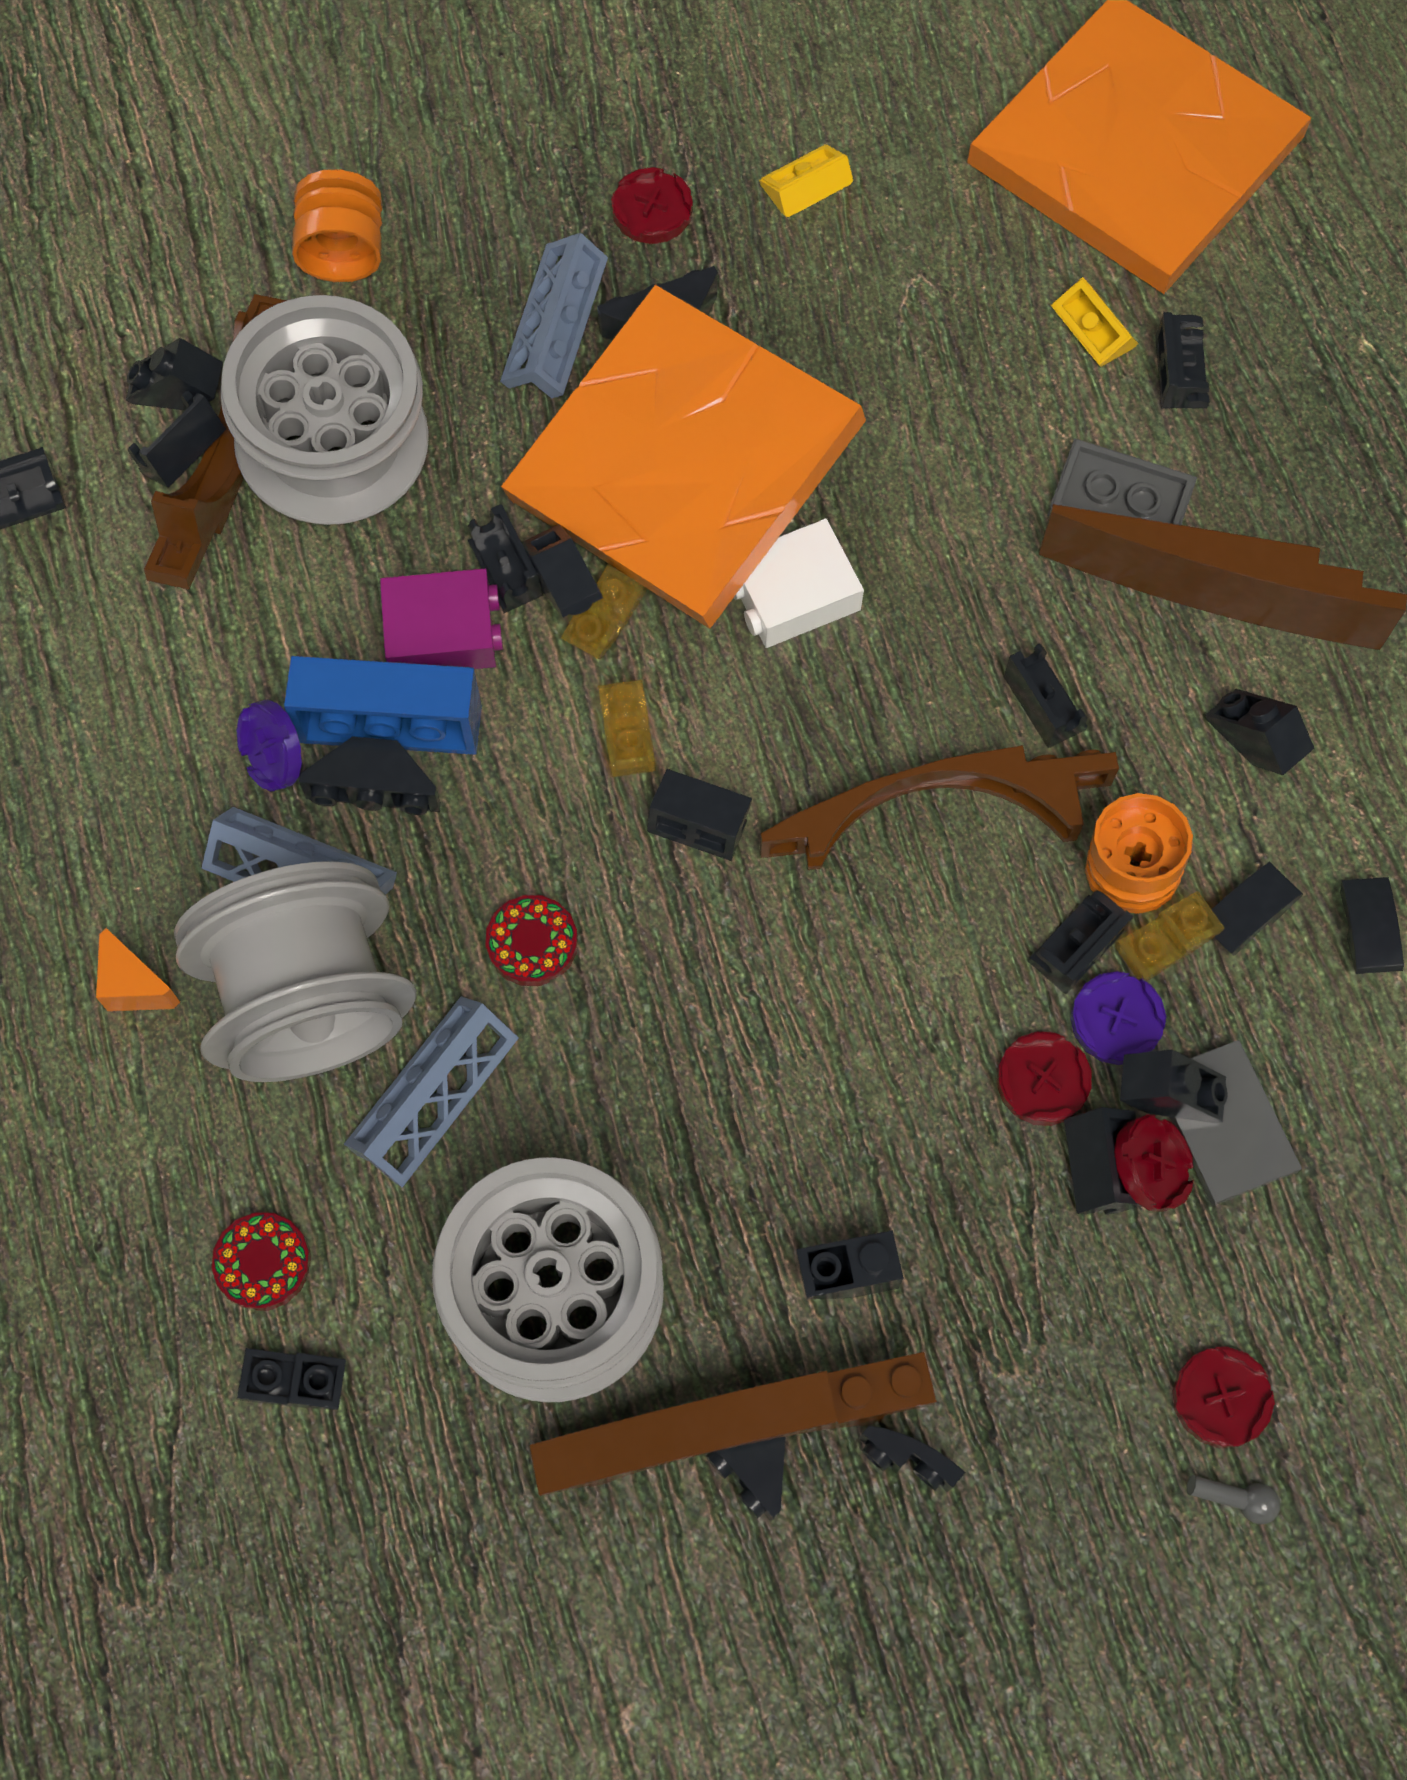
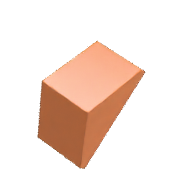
[96,928,180,1011]

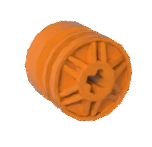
[292,169,382,282]
[1085,793,1193,914]

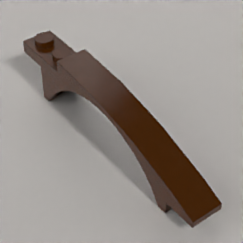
[144,294,287,590]
[760,745,1119,870]
[530,1352,937,1496]

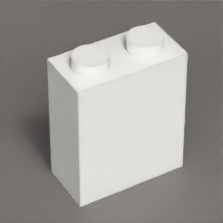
[734,519,864,648]

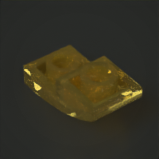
[561,565,647,660]
[598,680,656,777]
[1115,891,1224,981]

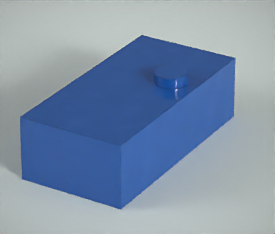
[284,656,482,755]

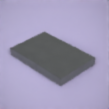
[1047,438,1197,525]
[1170,1040,1302,1206]

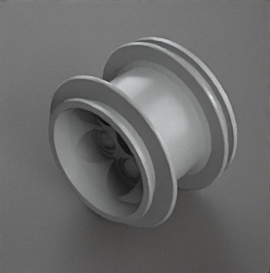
[221,295,429,525]
[174,861,417,1082]
[432,1158,664,1402]

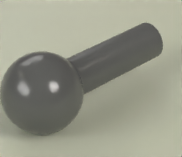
[1187,1475,1280,1525]

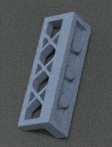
[500,233,608,398]
[201,807,397,895]
[344,996,519,1187]

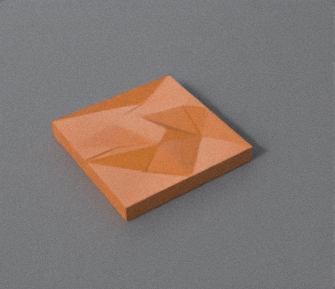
[967,0,1312,294]
[501,285,866,629]

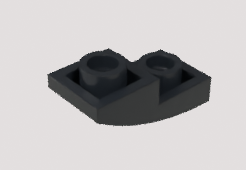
[1199,861,1303,956]
[1340,877,1404,974]
[236,1348,346,1410]
[859,1426,966,1492]

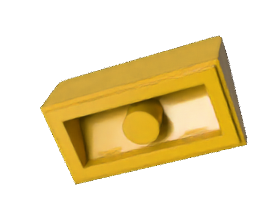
[759,144,853,217]
[1051,277,1139,367]

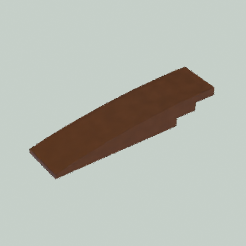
[1039,504,1407,650]

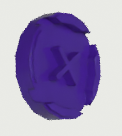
[236,699,302,792]
[1070,971,1166,1065]

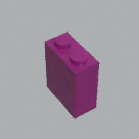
[380,568,503,669]

